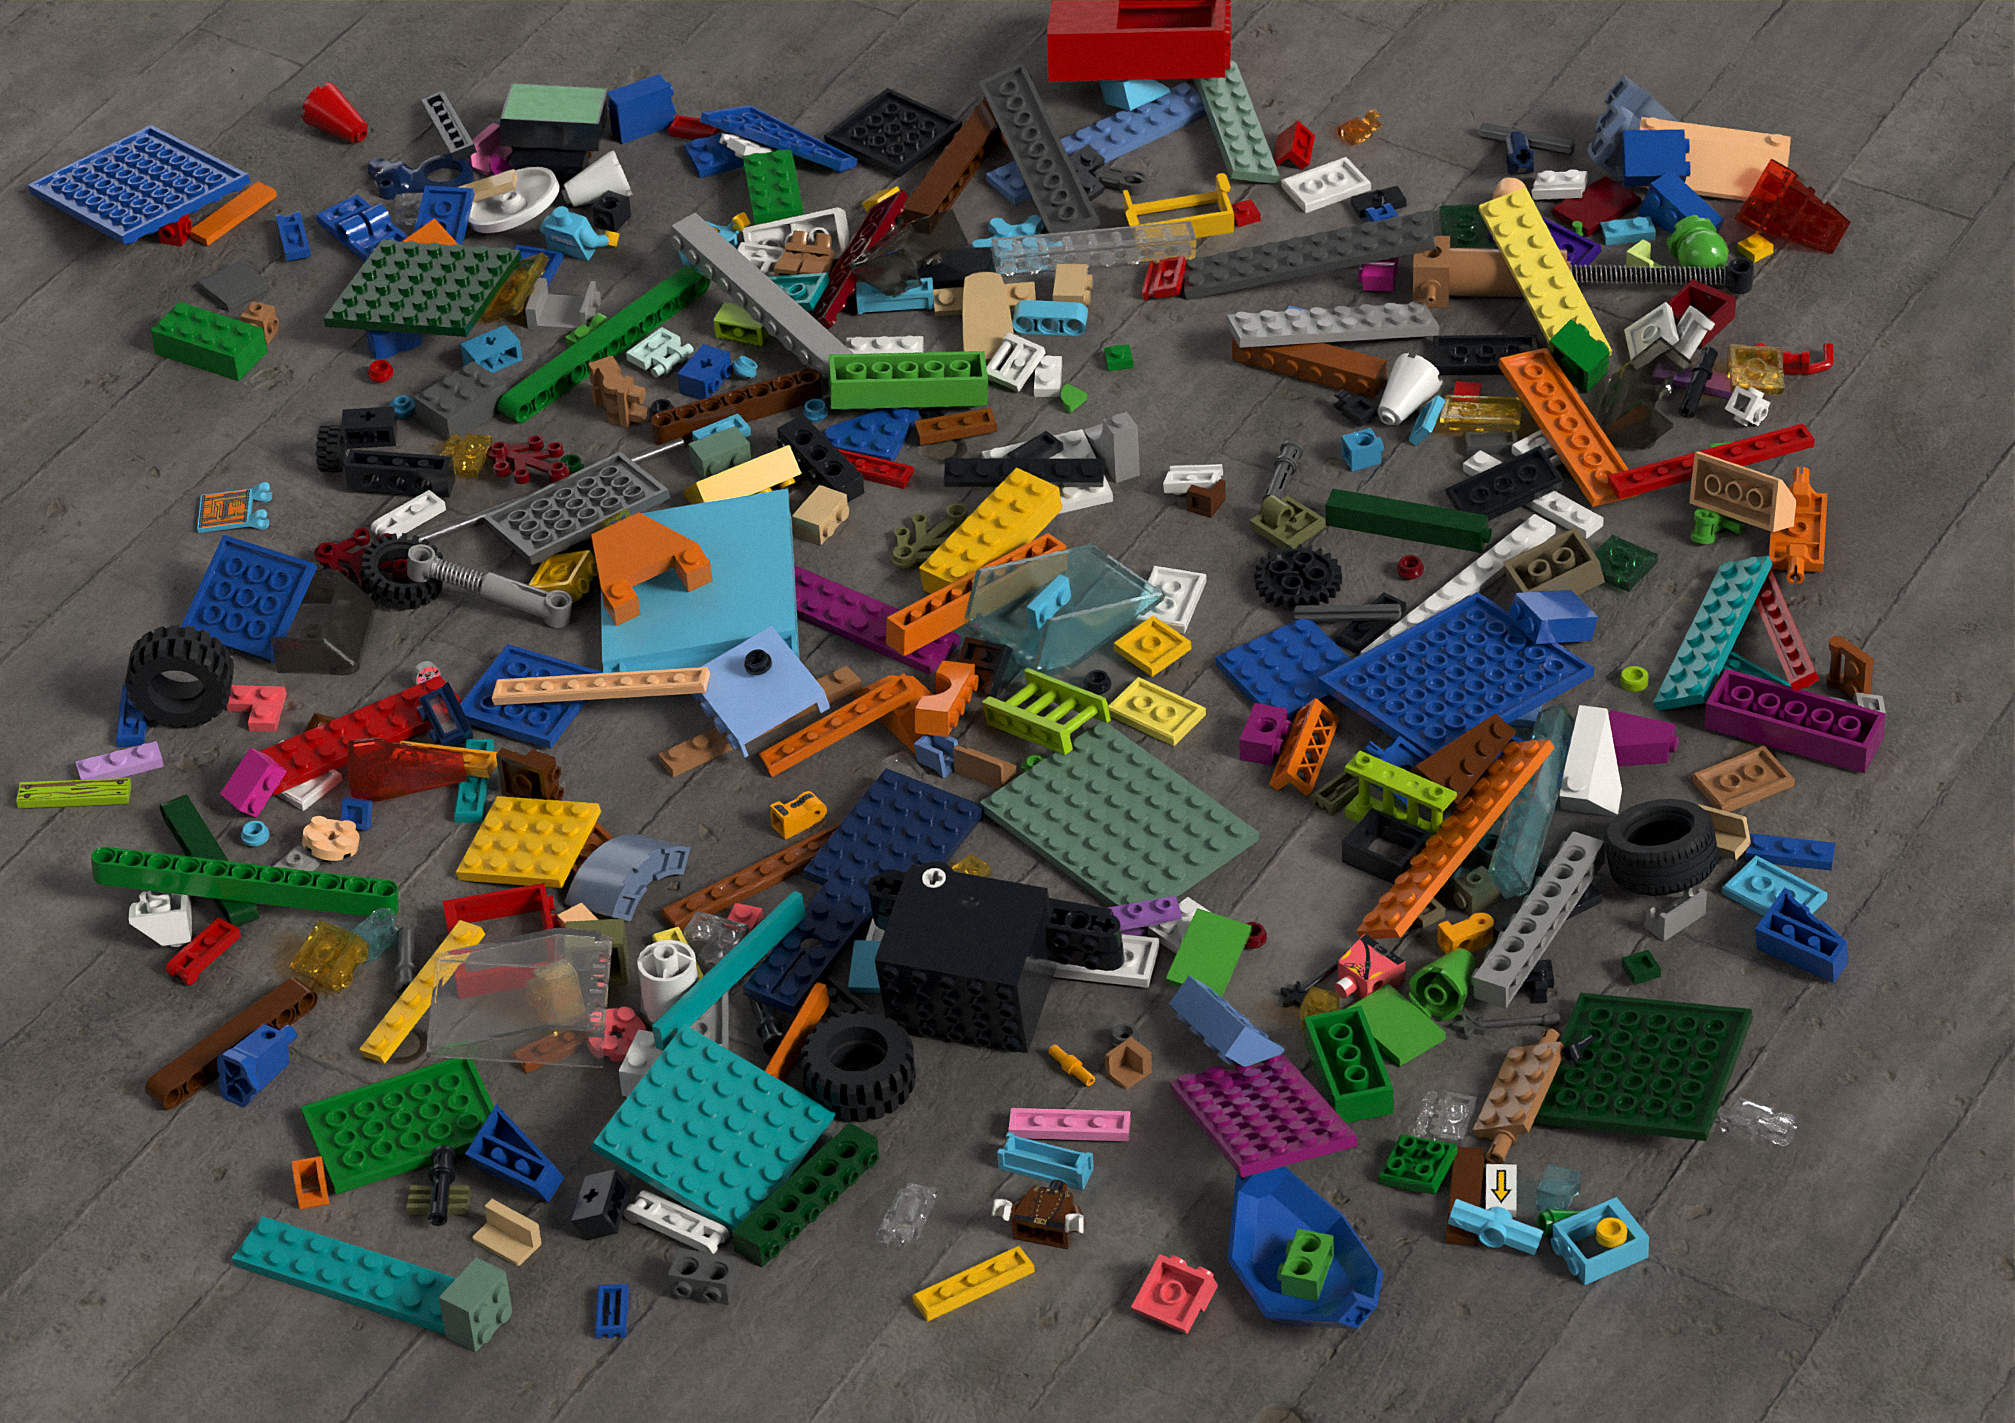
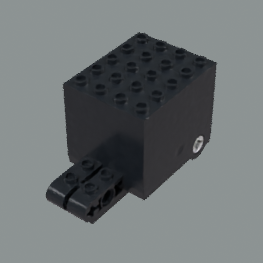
[867,861,1125,1053]

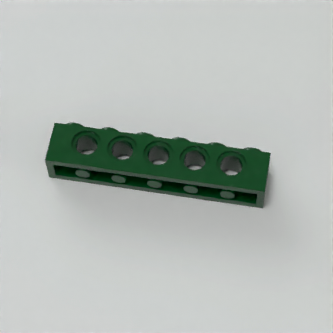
[732,1123,879,1268]

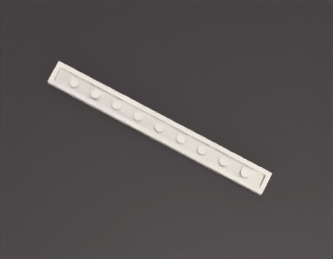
[1361,514,1556,654]

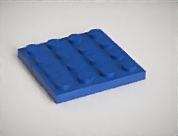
[181,535,317,663]
[1215,619,1351,721]
[460,644,603,749]

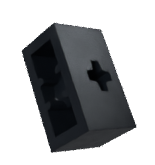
[341,406,398,449]
[571,1169,630,1241]

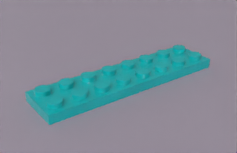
[1653,556,1773,711]
[232,1216,456,1334]

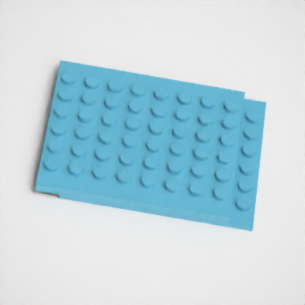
[601,489,800,673]

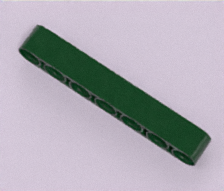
[159,794,259,927]

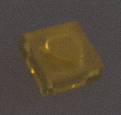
[952,853,992,877]

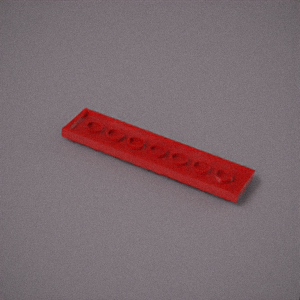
[259,675,463,796]

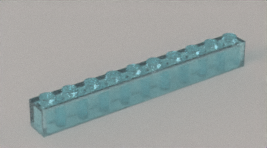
[1487,703,1575,899]

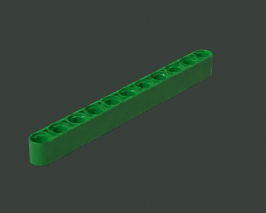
[498,265,711,423]
[91,847,399,918]

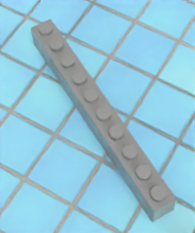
[671,213,854,385]

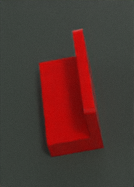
[1273,120,1315,170]

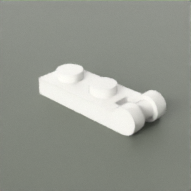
[371,490,446,539]

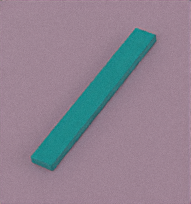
[652,891,806,1051]

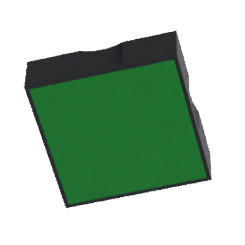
[500,83,608,151]

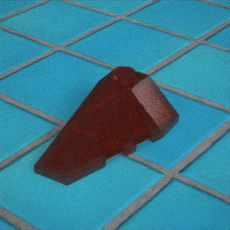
[347,737,468,802]

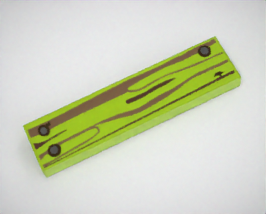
[16,778,132,808]

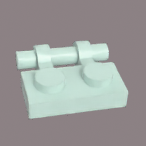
[626,327,694,378]

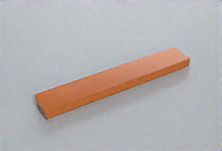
[759,673,918,777]

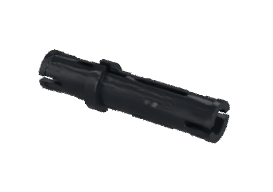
[1678,347,1718,418]

